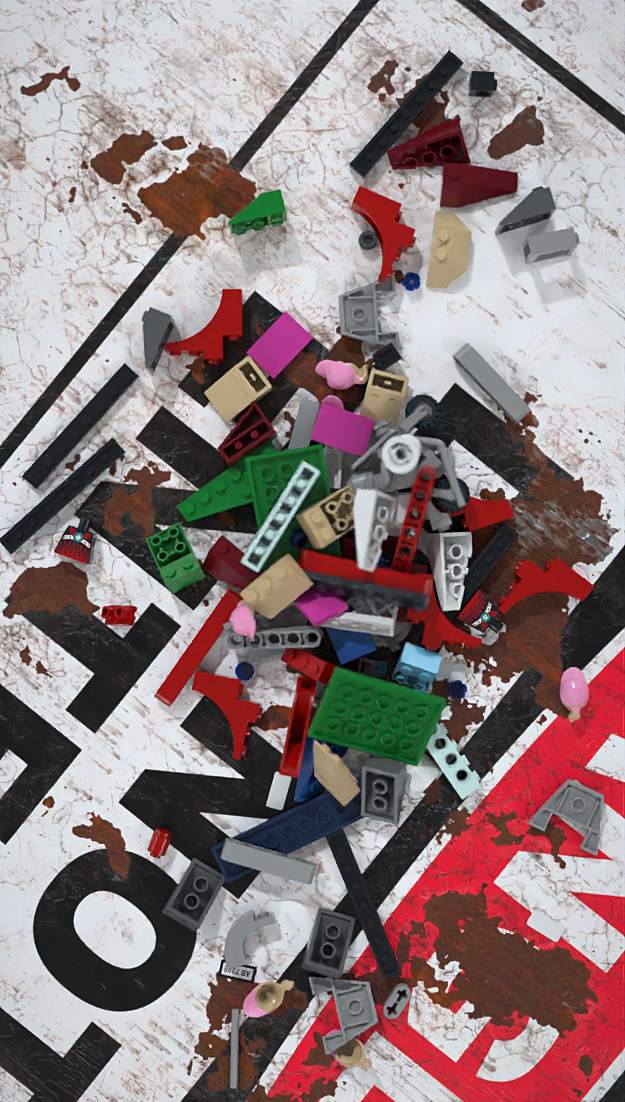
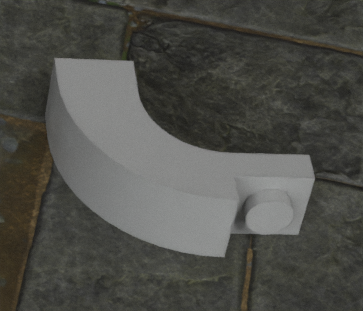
[224,910,275,970]

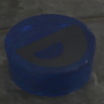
[235,661,254,681]

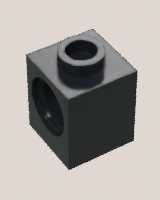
[468,71,497,97]
[357,657,389,680]

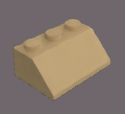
[240,554,313,619]

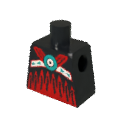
[54,517,97,565]
[455,589,504,634]

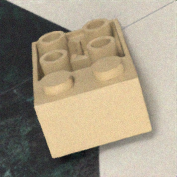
[204,356,273,423]
[360,369,409,432]
[295,484,356,549]
[313,740,361,806]

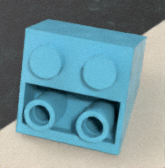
[391,642,442,692]

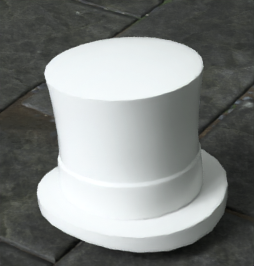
[382,434,422,474]

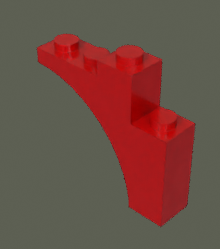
[351,186,417,284]
[165,289,243,364]
[434,474,514,532]
[496,558,594,614]
[405,572,482,650]
[281,648,341,685]
[192,670,263,759]
[279,676,317,778]

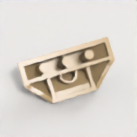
[426,211,472,289]

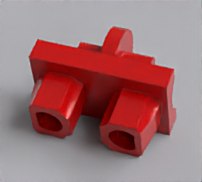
[101,605,138,626]

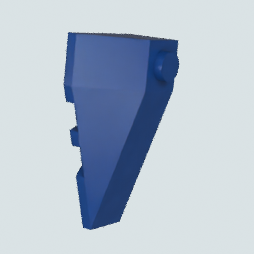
[294,735,348,802]

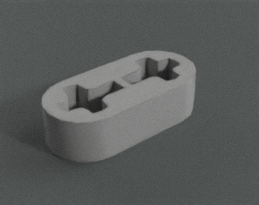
[383,983,411,1019]

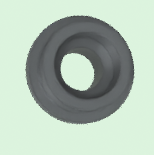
[358,231,377,250]

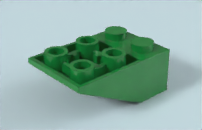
[229,189,287,235]
[146,522,206,594]

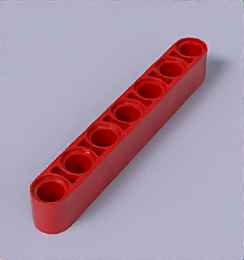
[391,466,437,573]
[299,549,433,599]
[154,588,244,707]

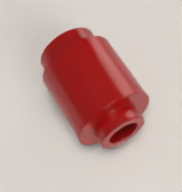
[147,828,171,859]

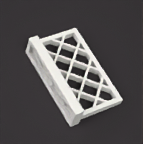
[319,597,399,637]

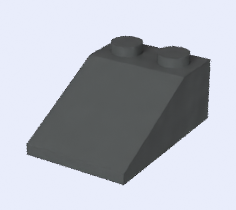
[495,186,556,235]
[142,307,175,375]
[361,755,407,825]
[162,858,225,932]
[301,907,356,979]

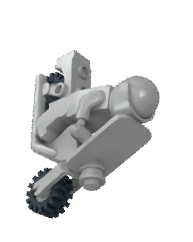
[345,394,470,532]

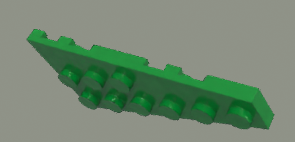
[177,439,279,522]

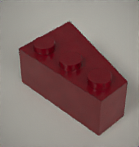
[217,401,278,467]

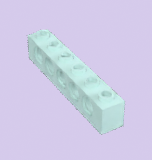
[241,460,320,572]
[414,689,481,800]

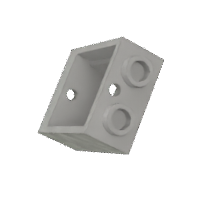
[522,227,579,264]

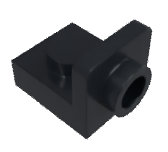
[371,342,402,372]

